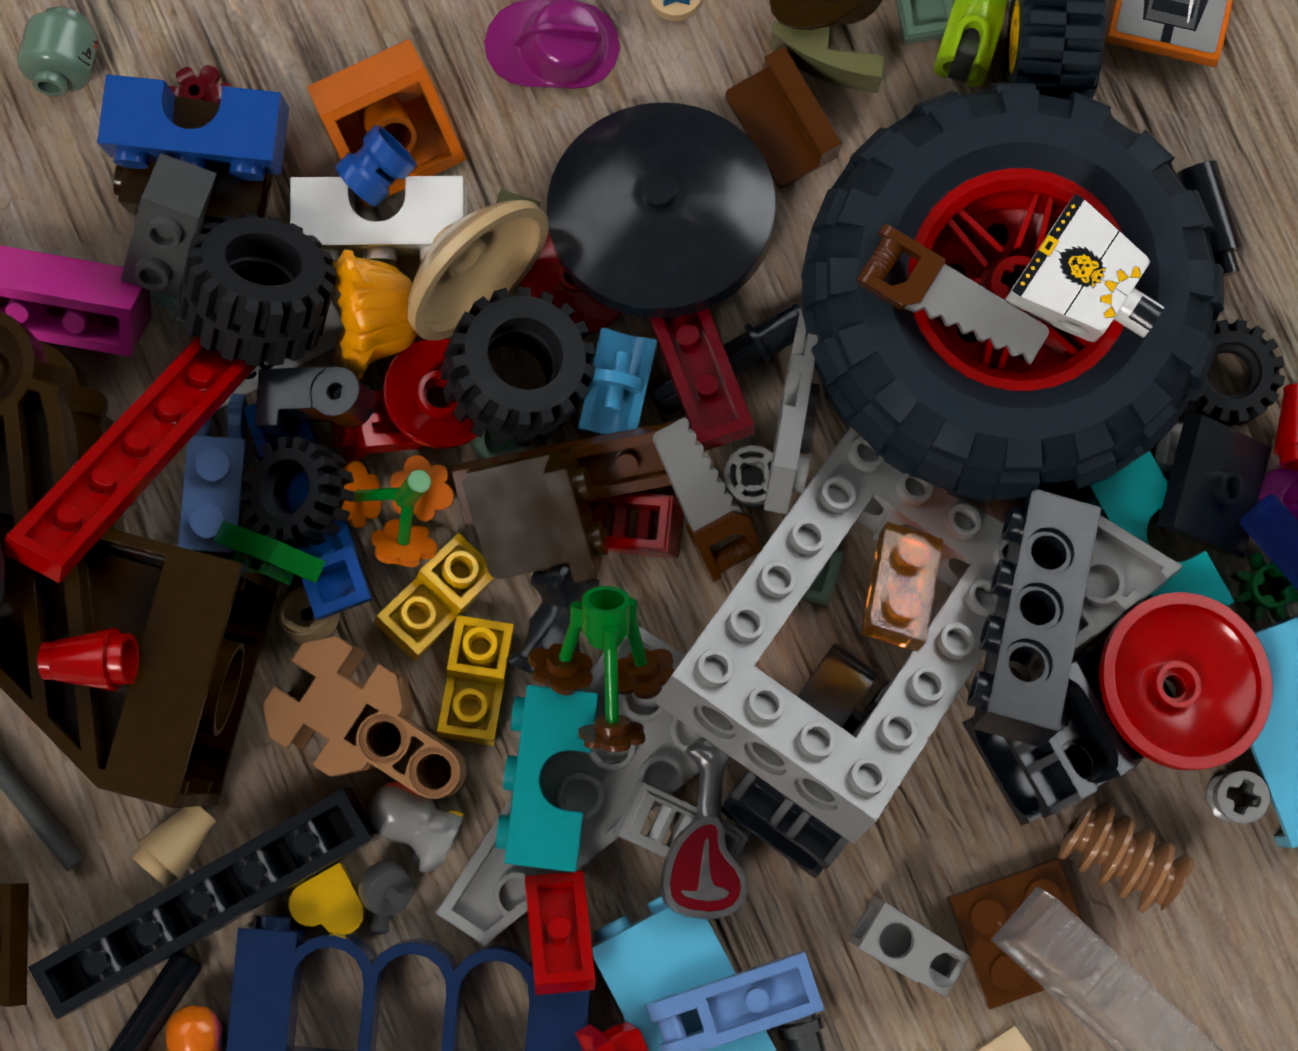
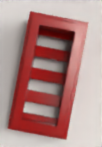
[589,493,684,558]

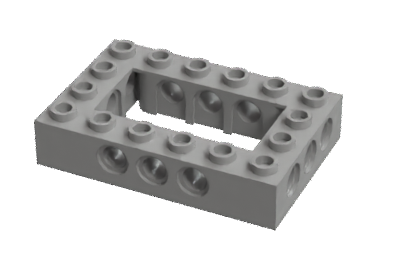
[654,427,1046,844]

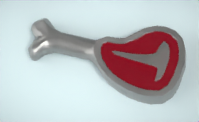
[660,742,747,920]

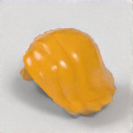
[332,250,417,379]

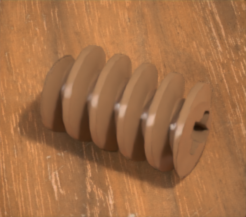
[1058,793,1194,913]

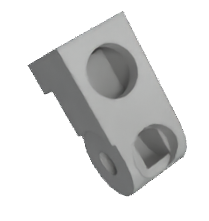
[847,895,970,998]

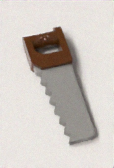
[856,224,1049,365]
[653,417,762,583]

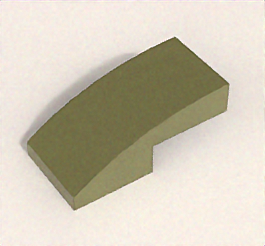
[769,21,885,93]

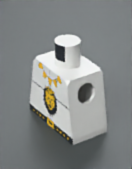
[1005,194,1164,342]

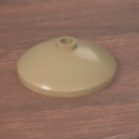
[408,200,549,340]

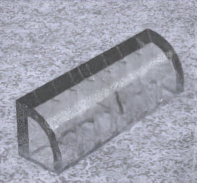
[991,886,1223,1051]

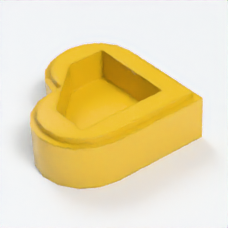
[289,862,366,935]

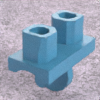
[578,327,658,435]

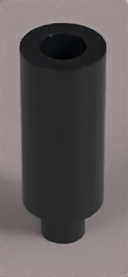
[1177,160,1243,277]

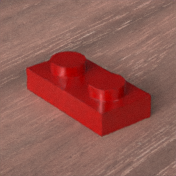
[524,870,596,995]

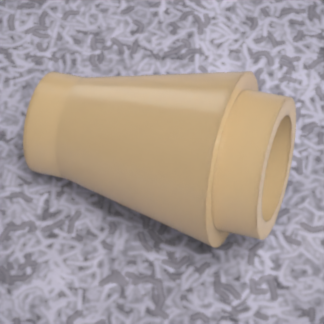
[131,806,217,888]

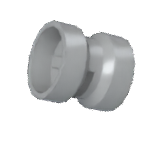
[723,445,773,509]

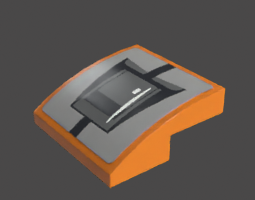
[1106,0,1233,68]

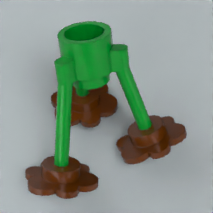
[528,586,674,752]

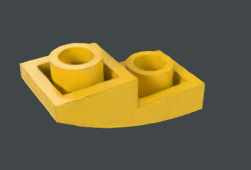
[373,533,495,662]
[437,615,514,746]

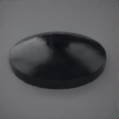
[547,102,776,318]

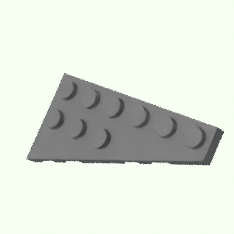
[436,626,713,946]

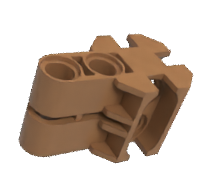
[263,636,469,799]

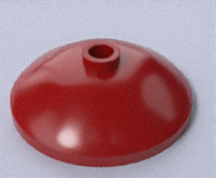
[1099,592,1273,771]

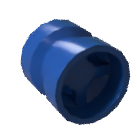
[335,125,417,207]

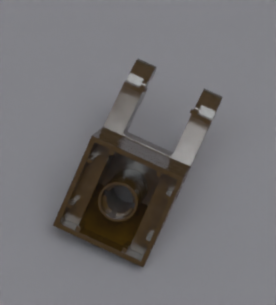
[0,311,280,808]

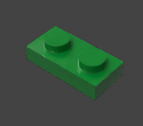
[214,520,325,585]

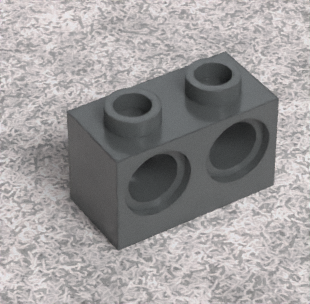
[121,153,217,299]

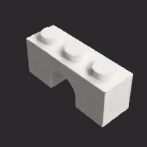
[290,176,467,265]

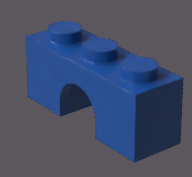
[97,74,289,181]

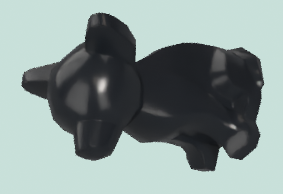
[506,564,600,674]

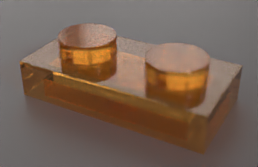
[861,522,943,652]

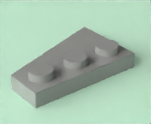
[764,310,821,514]
[1009,515,1183,678]

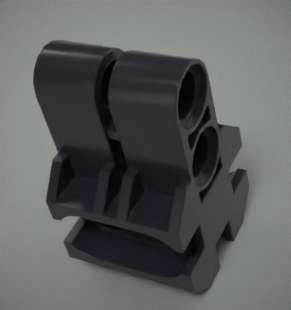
[962,638,1174,826]
[721,643,889,878]

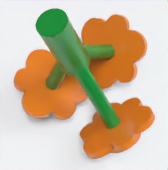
[338,455,455,567]

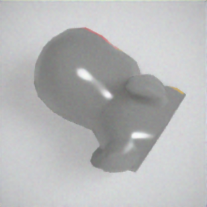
[367,782,465,872]

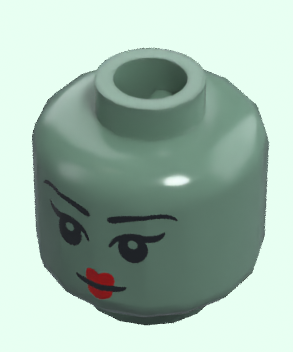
[17,7,98,97]

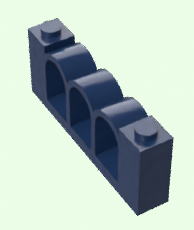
[226,915,591,1051]

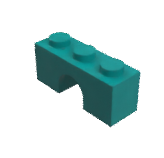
[1078,451,1235,606]
[495,685,599,872]

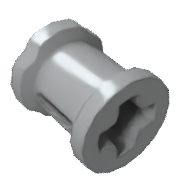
[1204,770,1270,824]

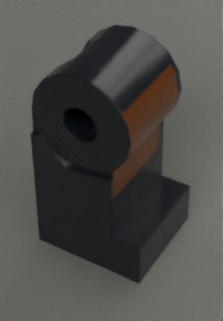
[255,366,376,439]

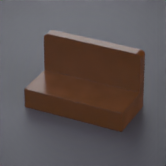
[725,46,842,188]

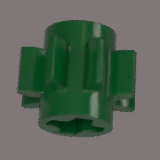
[1230,552,1298,622]

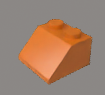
[307,39,466,208]

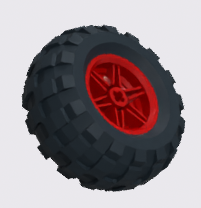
[801,83,1224,503]

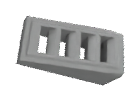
[613,780,749,861]

